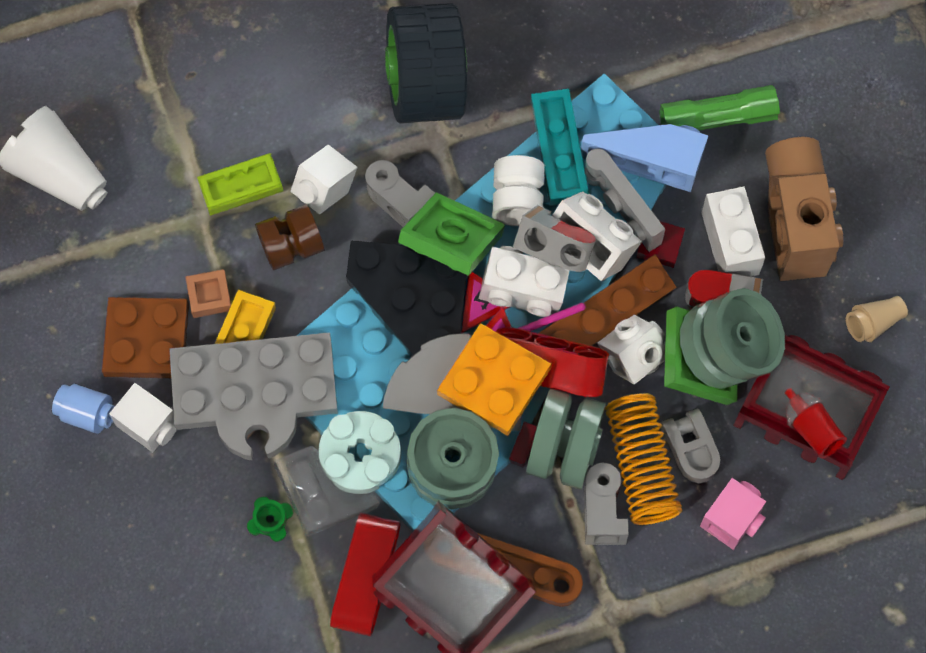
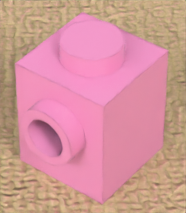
[700,478,766,550]

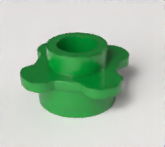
[247,496,293,542]

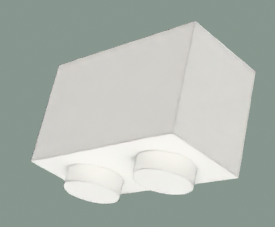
[701,186,765,277]

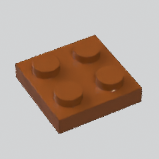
[102,297,189,378]

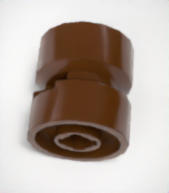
[255,204,325,271]

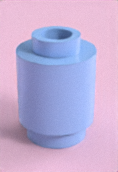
[52,384,115,434]

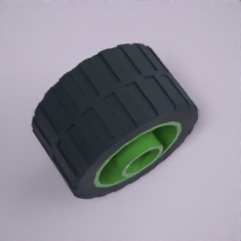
[385,3,467,123]

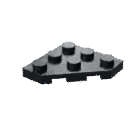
[346,240,467,357]

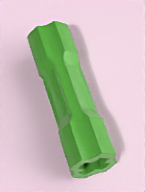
[659,85,780,130]

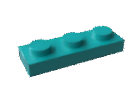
[531,89,589,206]

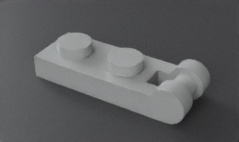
[585,149,665,252]

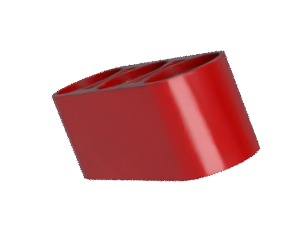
[496,327,609,397]
[330,512,401,637]

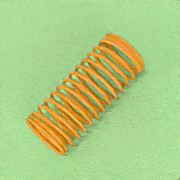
[605,393,682,525]

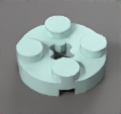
[319,411,401,494]

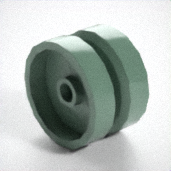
[680,288,785,389]
[526,388,606,490]
[407,408,499,510]

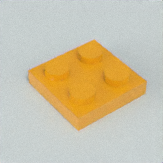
[437,323,551,436]

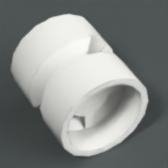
[492,155,544,226]

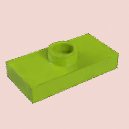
[197,153,284,216]

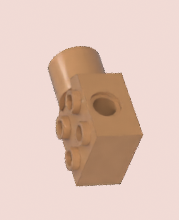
[765,137,843,281]

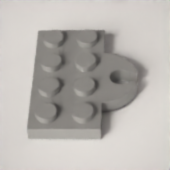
[170,332,338,460]

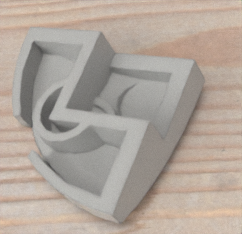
[383,333,470,415]

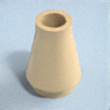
[846,296,908,342]

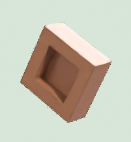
[185,269,231,318]

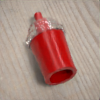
[785,388,847,459]

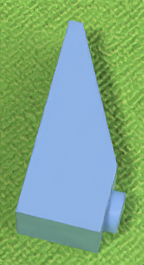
[581,124,708,192]

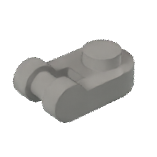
[660,408,721,483]

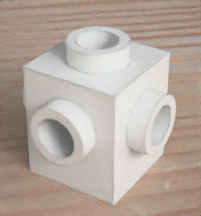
[598,315,666,384]

